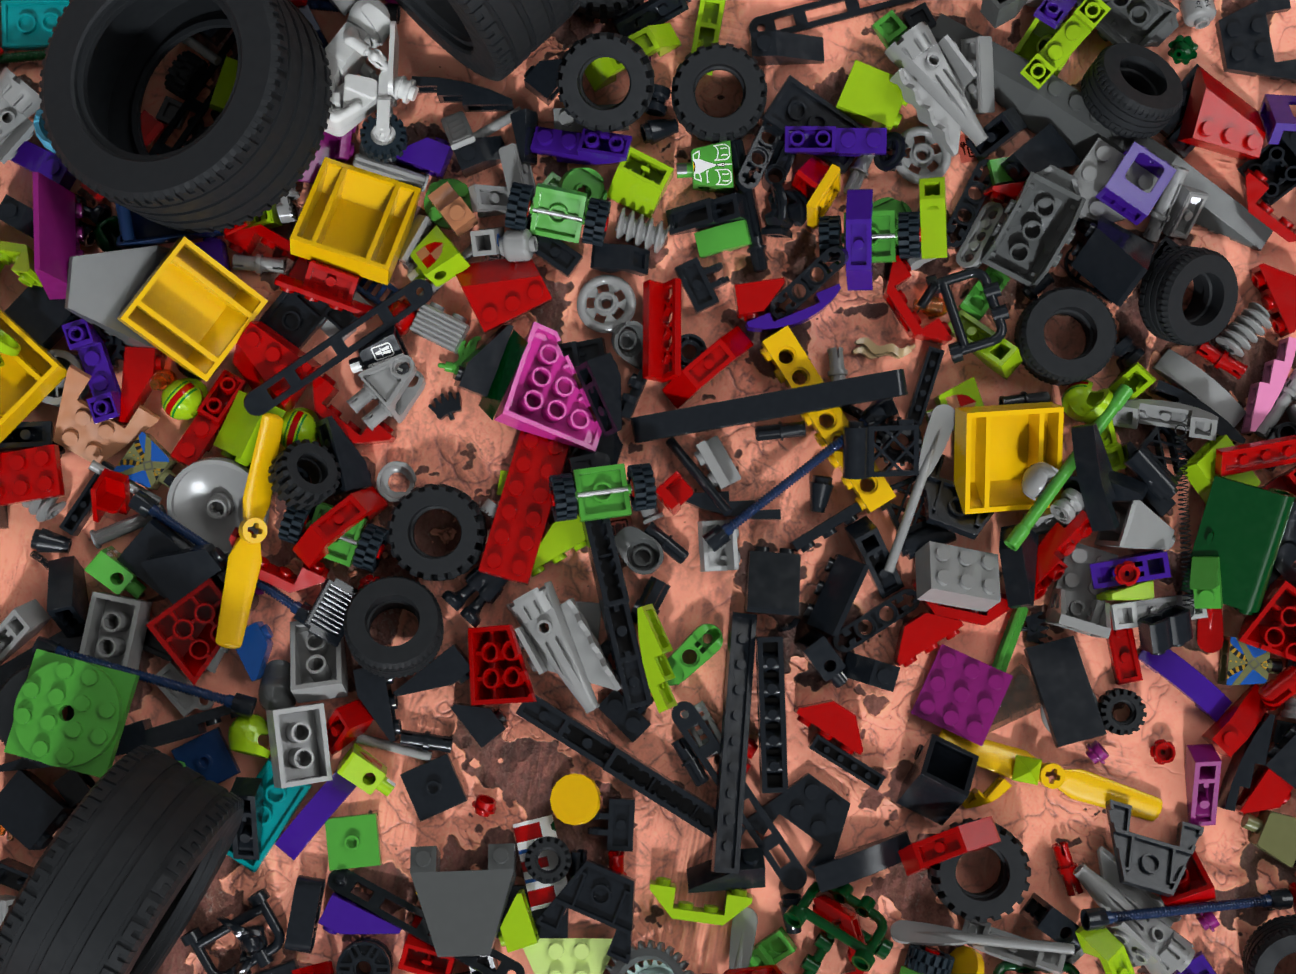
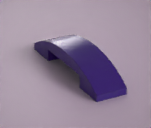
[745,284,841,333]
[1138,649,1232,722]
[275,769,357,860]

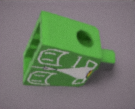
[676,141,734,194]

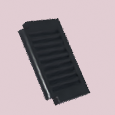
[304,578,359,647]

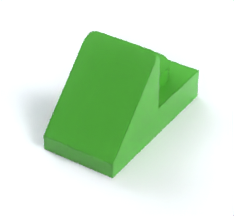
[1190,556,1223,609]

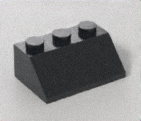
[803,554,870,637]

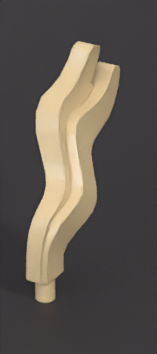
[852,337,916,359]

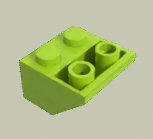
[607,146,674,219]

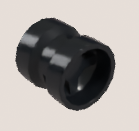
[644,84,671,117]
[1112,333,1146,369]

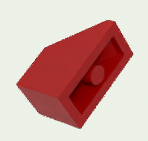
[791,157,829,200]
[733,277,785,321]
[326,699,374,755]
[1235,766,1294,814]

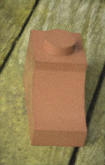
[427,181,478,238]

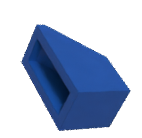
[236,621,273,681]

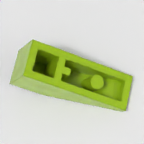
[948,309,1023,379]

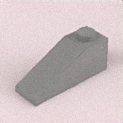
[0,599,51,665]

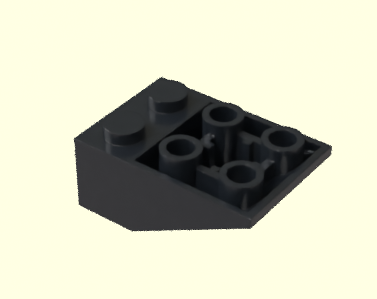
[1237,131,1296,206]

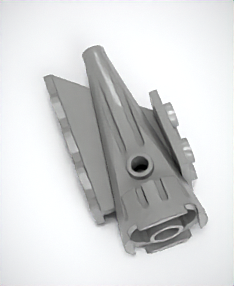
[884,21,989,157]
[0,67,42,164]
[506,581,621,714]
[1073,846,1195,974]

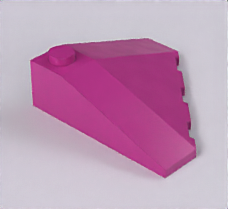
[494,322,602,453]

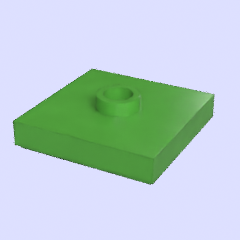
[325,813,382,871]

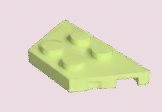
[523,938,613,974]

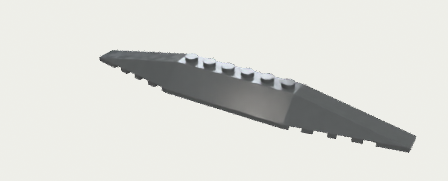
[931,13,1273,251]

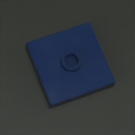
[171,727,241,784]

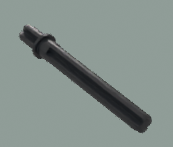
[731,139,768,272]

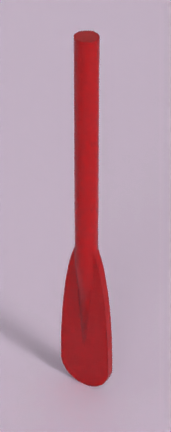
[1197,502,1224,653]

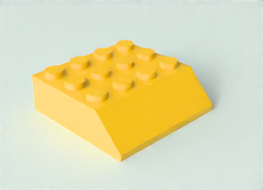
[290,157,421,286]
[117,236,268,382]
[0,309,67,443]
[954,402,1064,514]

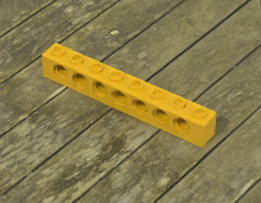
[760,325,897,514]

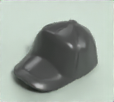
[611,321,643,370]
[614,526,664,575]
[258,660,296,710]

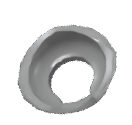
[376,461,417,502]

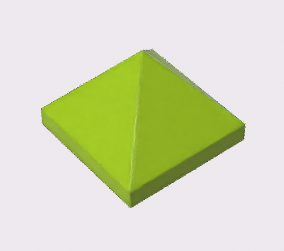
[1012,755,1042,785]

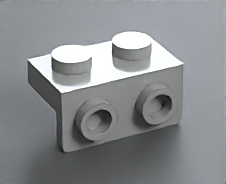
[694,436,741,491]
[697,519,741,572]

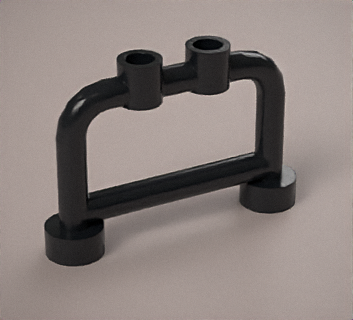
[925,268,1010,364]
[180,887,285,974]

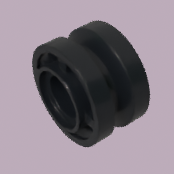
[681,334,707,368]

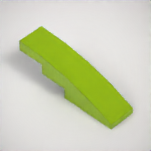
[691,0,726,75]
[637,604,678,713]

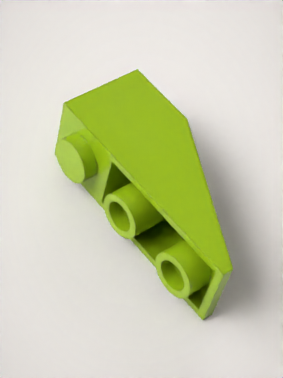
[919,177,947,259]
[531,514,587,577]

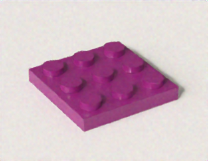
[911,644,1013,746]

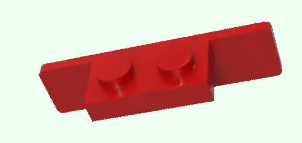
[274,259,373,319]

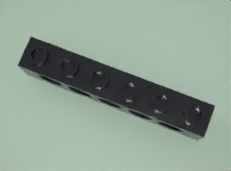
[755,636,788,793]

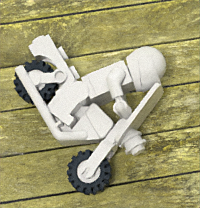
[324,0,419,163]

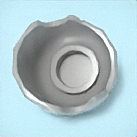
[1021,462,1059,501]

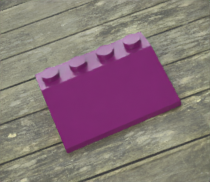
[33,172,84,300]

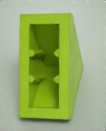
[1108,362,1156,400]

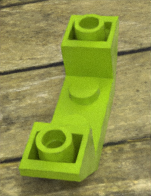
[1020,0,1111,90]
[584,23,682,92]
[0,241,43,287]
[649,877,753,926]
[1075,925,1135,974]

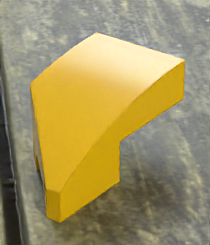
[961,776,1012,809]

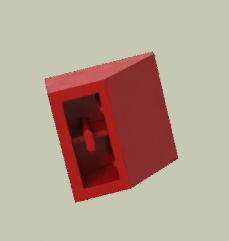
[398,915,456,974]

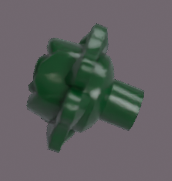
[1168,35,1198,65]

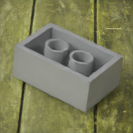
[915,541,1001,612]
[79,592,153,670]
[266,703,333,789]

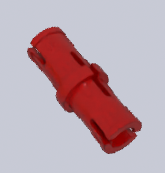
[1195,342,1248,379]
[1052,841,1084,896]

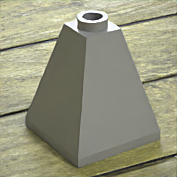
[1095,500,1175,550]

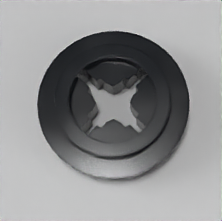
[873,132,909,172]

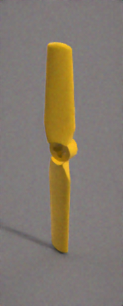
[215,413,284,649]
[939,729,1163,821]

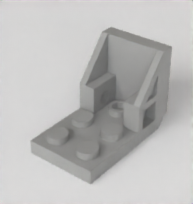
[1046,543,1118,639]

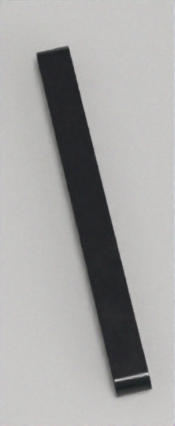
[631,369,908,443]

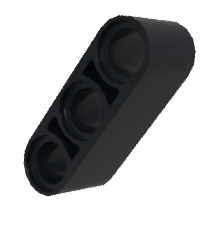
[284,875,325,954]

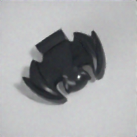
[761,183,809,238]
[216,916,268,974]

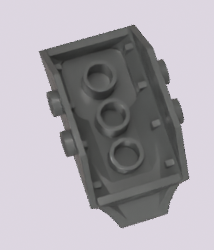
[1075,0,1179,47]
[980,164,1086,289]

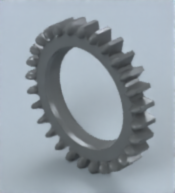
[605,940,694,974]

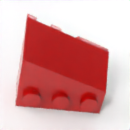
[1178,67,1266,161]
[455,258,552,334]
[233,321,322,414]
[146,577,223,685]
[1237,580,1296,662]
[468,625,537,706]

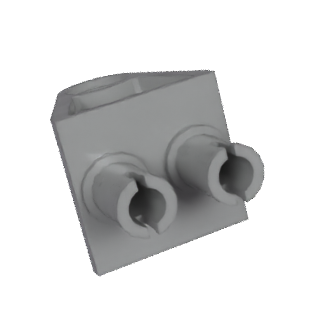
[346,354,426,431]

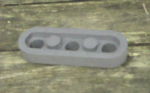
[956,201,1007,270]

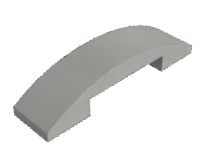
[1152,349,1246,427]
[1112,399,1219,441]
[1110,594,1208,630]
[962,919,1067,974]

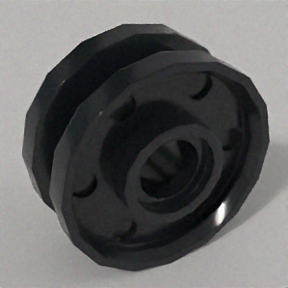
[336,937,394,974]

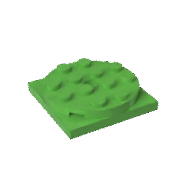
[4,649,140,778]

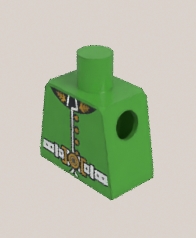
[84,546,147,599]

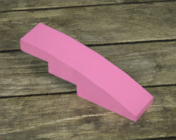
[1241,337,1296,434]

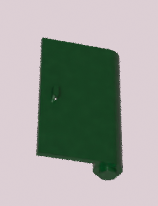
[1181,475,1296,615]

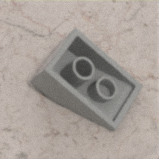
[290,621,349,703]

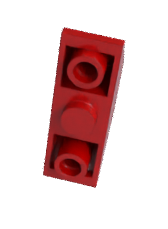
[1250,263,1296,338]
[893,613,964,667]
[794,699,863,755]

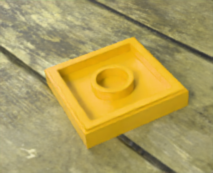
[806,164,841,230]

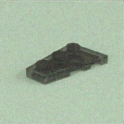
[988,663,1041,733]

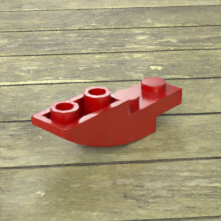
[170,369,247,466]
[1034,510,1092,601]

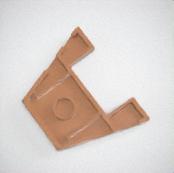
[53,364,160,464]

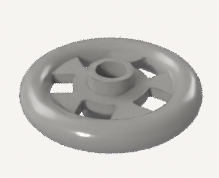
[892,126,952,184]
[577,275,636,333]

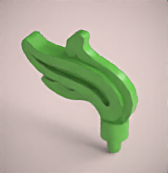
[438,336,481,373]

